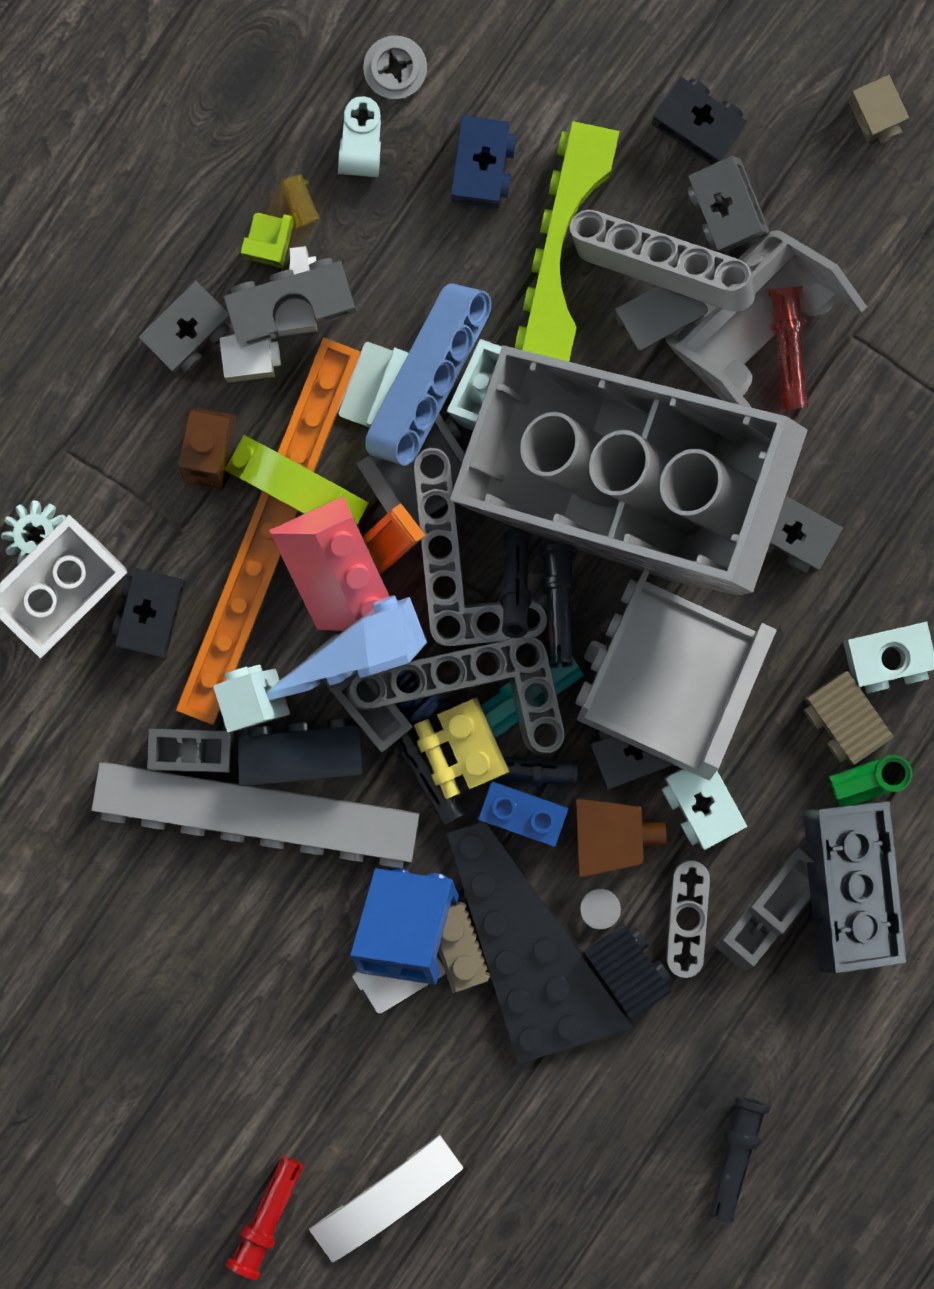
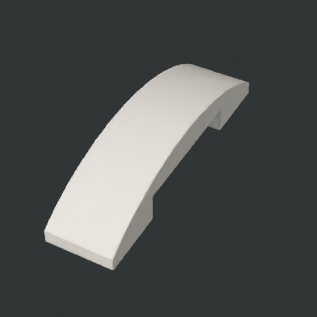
[309,1135,463,1263]

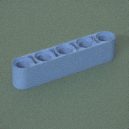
[365,283,491,466]

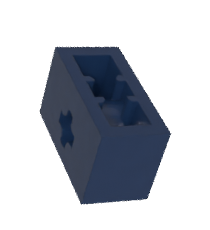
[451,115,517,208]

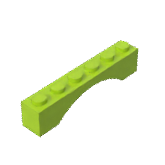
[515,121,620,362]

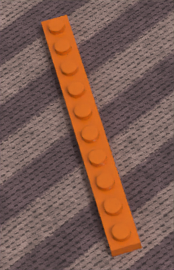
[176,337,361,725]

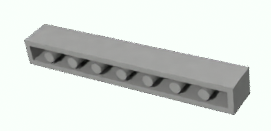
[92,762,420,868]

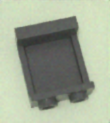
[357,414,465,524]

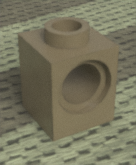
[848,75,909,143]

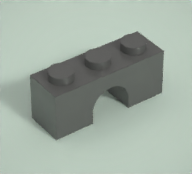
[224,258,357,348]

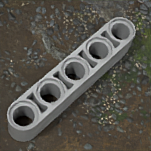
[570,210,755,312]

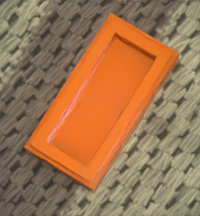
[363,503,426,575]

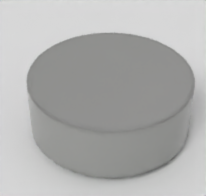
[580,888,621,929]

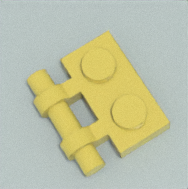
[414,698,509,799]

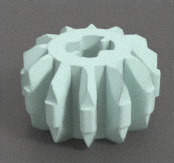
[1,501,66,564]

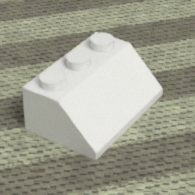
[0,515,127,658]

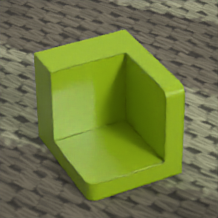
[241,213,294,269]

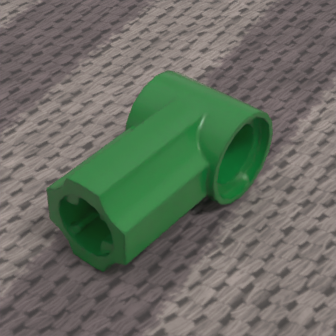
[829,754,912,806]

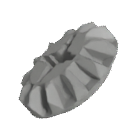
[363,36,427,100]

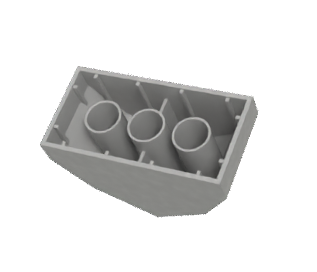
[450,345,808,595]

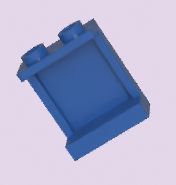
[350,868,459,985]

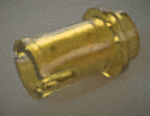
[279,174,320,228]

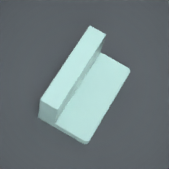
[339,342,409,428]

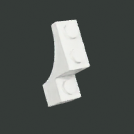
[219,246,318,382]

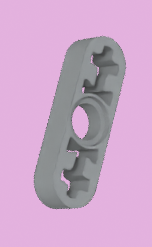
[666,860,710,978]

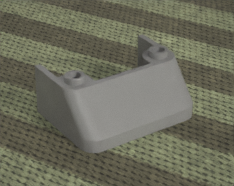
[665,230,867,408]

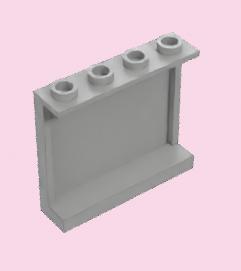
[575,569,776,781]

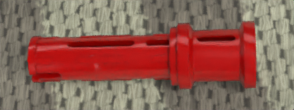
[226,1155,305,1280]

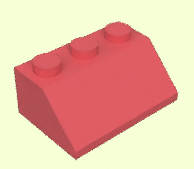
[269,496,389,631]

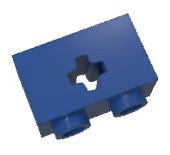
[478,781,569,847]

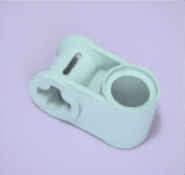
[338,96,381,177]

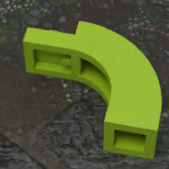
[225,435,369,524]

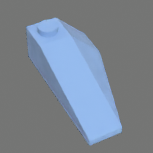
[267,596,427,700]

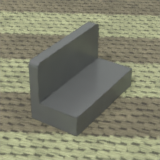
[614,286,708,351]

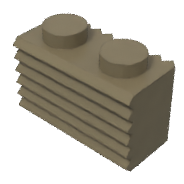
[804,671,893,765]
[438,901,490,993]

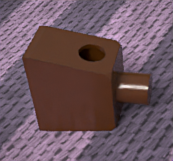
[179,407,237,490]
[575,798,667,877]

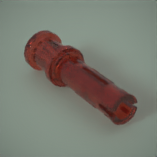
[767,286,809,409]

